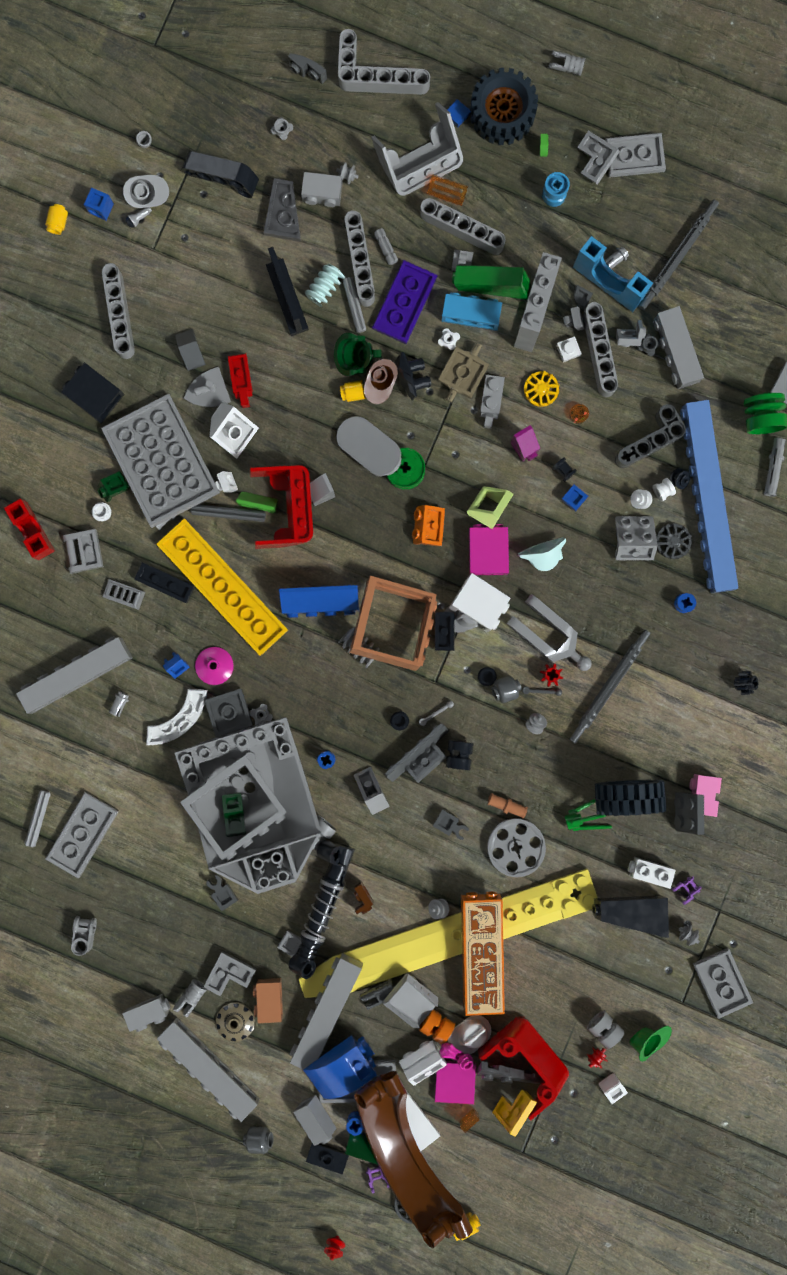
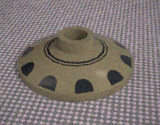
[216,1002,255,1042]

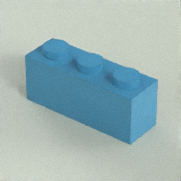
[442,293,502,330]

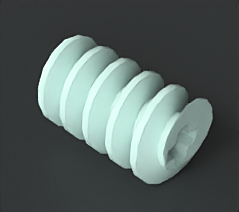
[305,264,345,307]

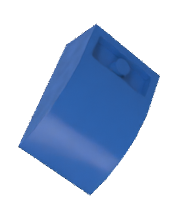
[303,1035,377,1099]

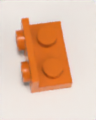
[412,505,445,546]

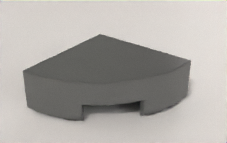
[574,285,593,312]

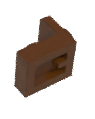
[354,882,374,914]

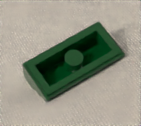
[345,1133,378,1165]

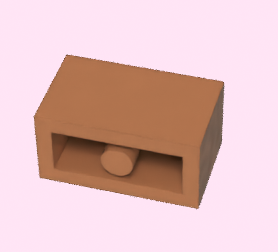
[253,978,283,1023]

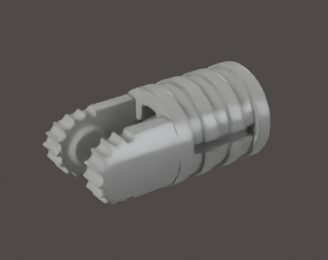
[548,50,586,76]
[173,979,207,1017]

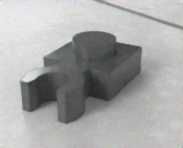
[433,809,469,840]
[206,874,239,911]

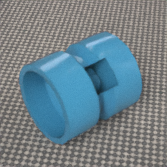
[542,172,570,207]

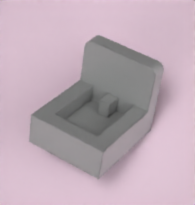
[616,320,646,347]

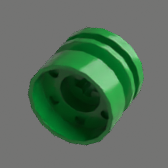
[744,393,787,435]

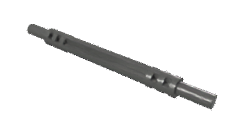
[638,199,719,310]
[569,629,651,744]

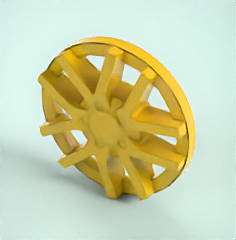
[524,371,559,407]

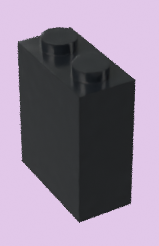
[61,362,125,424]

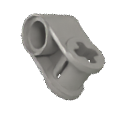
[71,916,97,956]

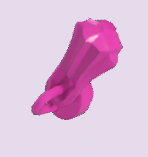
[439,1043,474,1071]

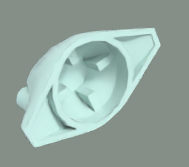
[518,537,566,571]

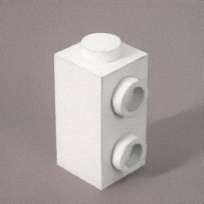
[628,857,676,889]

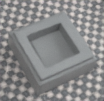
[277,930,302,956]

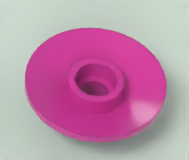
[195,647,234,685]

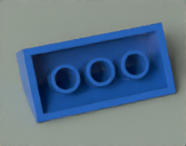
[279,585,360,618]

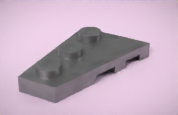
[264,178,301,242]

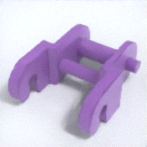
[672,876,702,905]
[366,1167,390,1193]

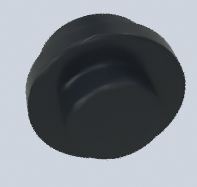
[477,667,497,686]
[390,711,409,731]

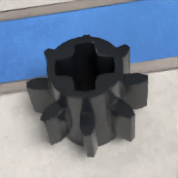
[734,671,759,695]

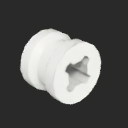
[652,478,676,502]

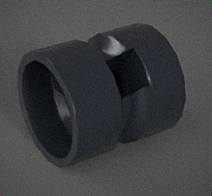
[445,740,474,771]

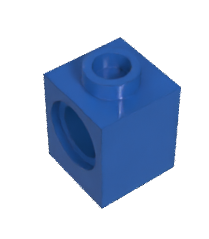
[84,187,114,221]

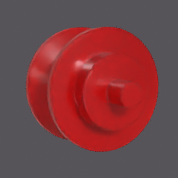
[587,1047,608,1069]
[324,1235,345,1261]

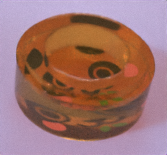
[569,404,589,424]

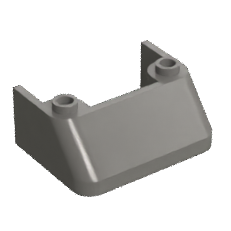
[371,102,463,196]

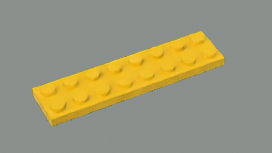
[157,518,288,656]

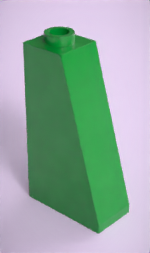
[452,265,530,300]

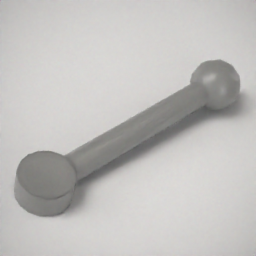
[419,700,454,726]

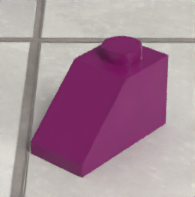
[510,425,540,462]

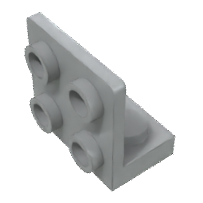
[615,516,658,560]

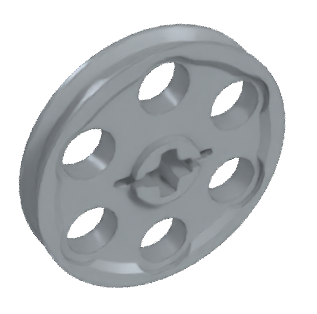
[487,818,546,877]

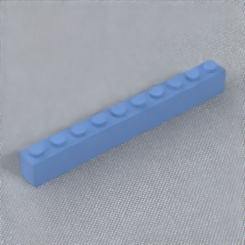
[680,400,739,593]

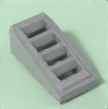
[103,579,145,610]

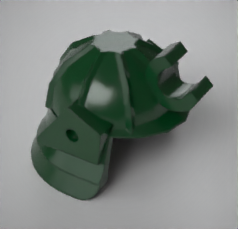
[334,333,382,376]

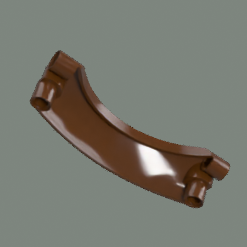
[354,1071,473,1248]

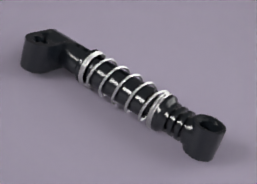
[288,840,355,979]

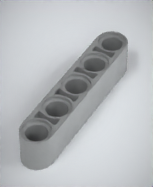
[420,198,506,255]
[345,210,375,307]
[102,263,135,359]
[583,302,618,397]

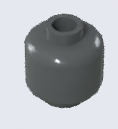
[491,675,521,703]
[243,1126,274,1154]

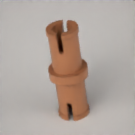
[487,793,528,818]

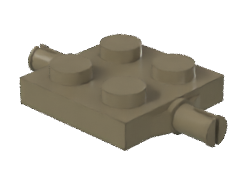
[438,342,489,403]

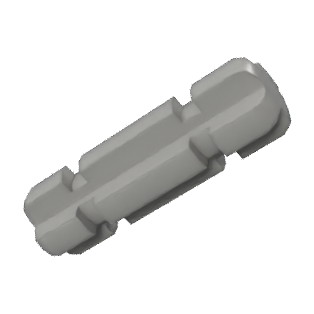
[374,228,398,265]

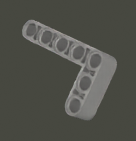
[338,29,430,95]

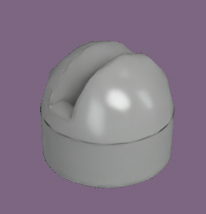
[136,131,152,148]

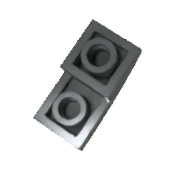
[288,53,327,84]

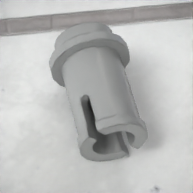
[604,247,629,270]
[109,691,129,717]

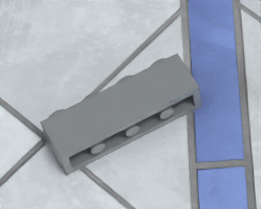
[653,306,704,389]

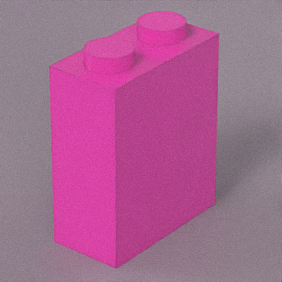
[469,524,509,575]

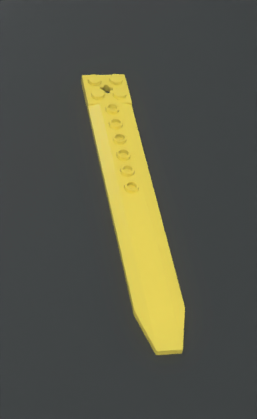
[299,868,598,998]

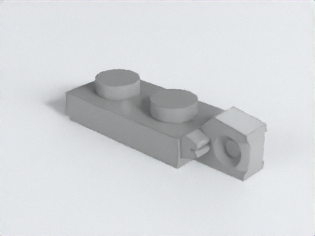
[480,375,505,429]

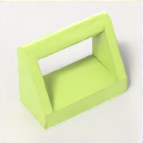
[467,486,513,529]

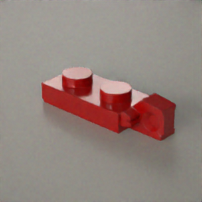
[228,353,253,408]

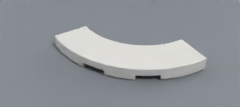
[146,689,208,745]

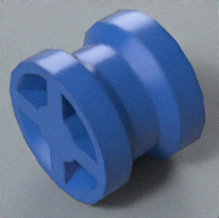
[674,593,696,613]

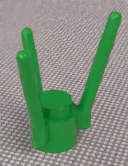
[565,799,612,831]

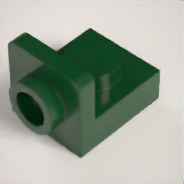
[97,471,130,502]

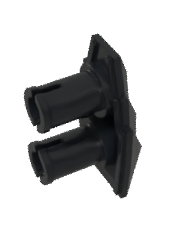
[395,352,431,400]

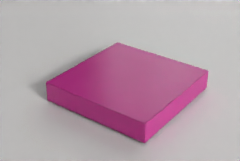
[435,1061,476,1104]

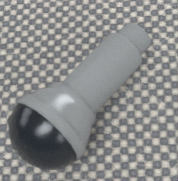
[125,207,152,228]

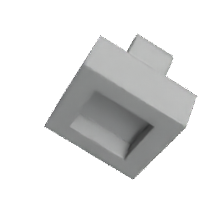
[451,250,473,271]
[563,306,585,331]

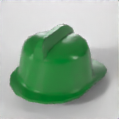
[629,1026,672,1062]

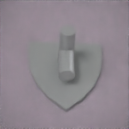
[184,367,231,407]

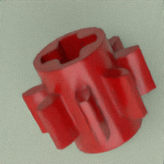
[539,663,563,687]

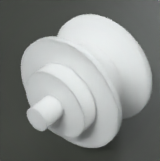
[631,489,652,509]

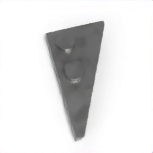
[477,1061,544,1084]

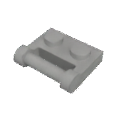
[63,529,104,574]

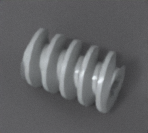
[338,627,380,668]

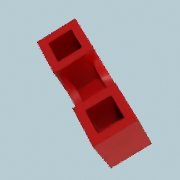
[4,498,55,560]

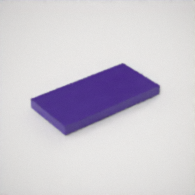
[372,260,438,344]

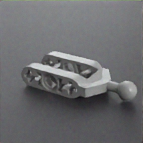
[506,594,592,671]

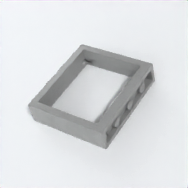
[514,252,562,352]
[180,755,287,860]

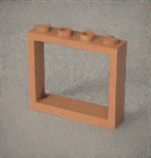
[349,576,437,671]

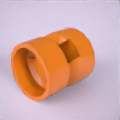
[419,1009,455,1045]

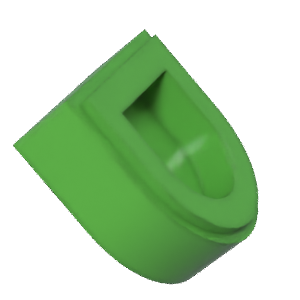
[540,134,549,157]

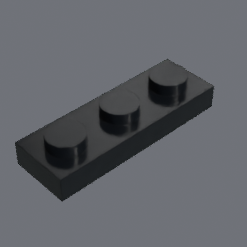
[134,562,195,604]

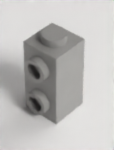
[122,994,170,1032]
[293,1095,337,1146]

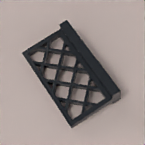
[265,247,309,336]

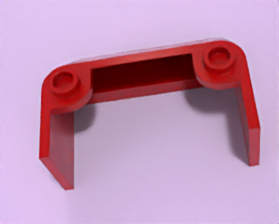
[250,465,313,549]
[478,1016,569,1121]

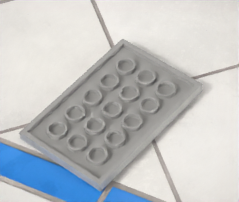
[101,394,220,528]

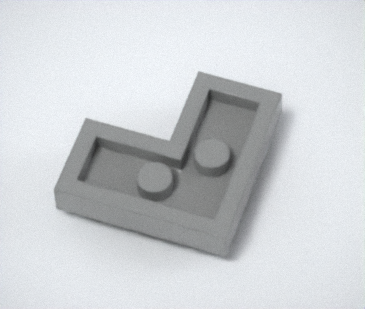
[578,130,620,185]
[204,951,256,996]

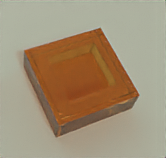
[460,1109,480,1133]

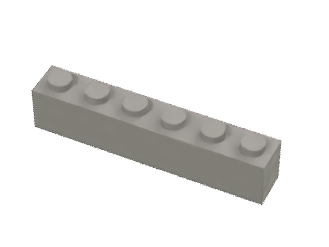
[16,636,133,714]
[289,953,363,1069]
[157,1017,260,1122]

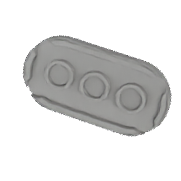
[337,416,402,476]

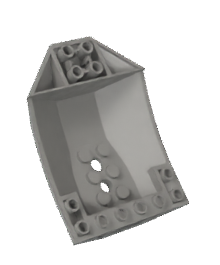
[175,717,321,894]

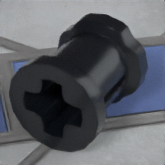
[552,457,577,482]

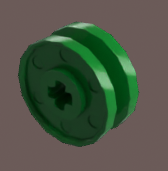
[387,448,425,490]

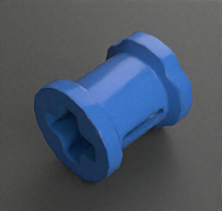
[317,751,336,769]
[346,1111,364,1136]

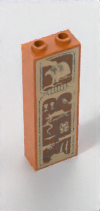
[461,891,505,1016]

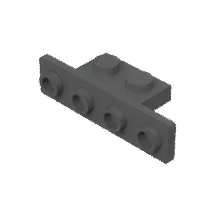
[385,723,449,783]

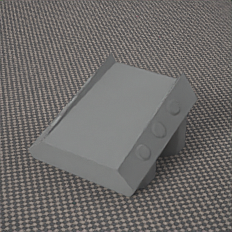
[383,973,438,1028]

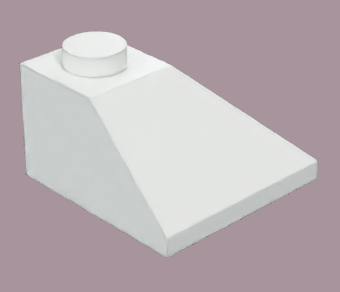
[209,401,259,459]

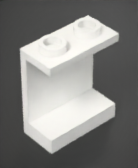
[449,573,510,632]

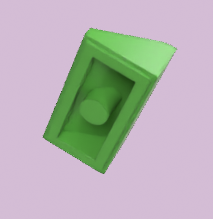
[236,492,278,513]

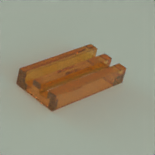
[426,174,468,206]

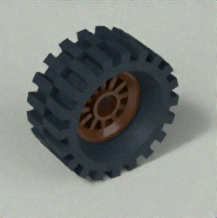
[470,68,538,145]
[595,780,666,816]

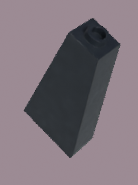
[592,895,669,938]

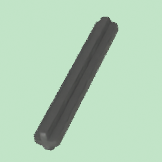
[190,505,266,522]

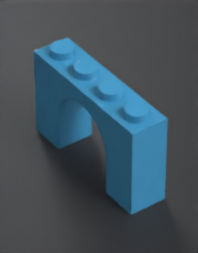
[573,236,653,313]

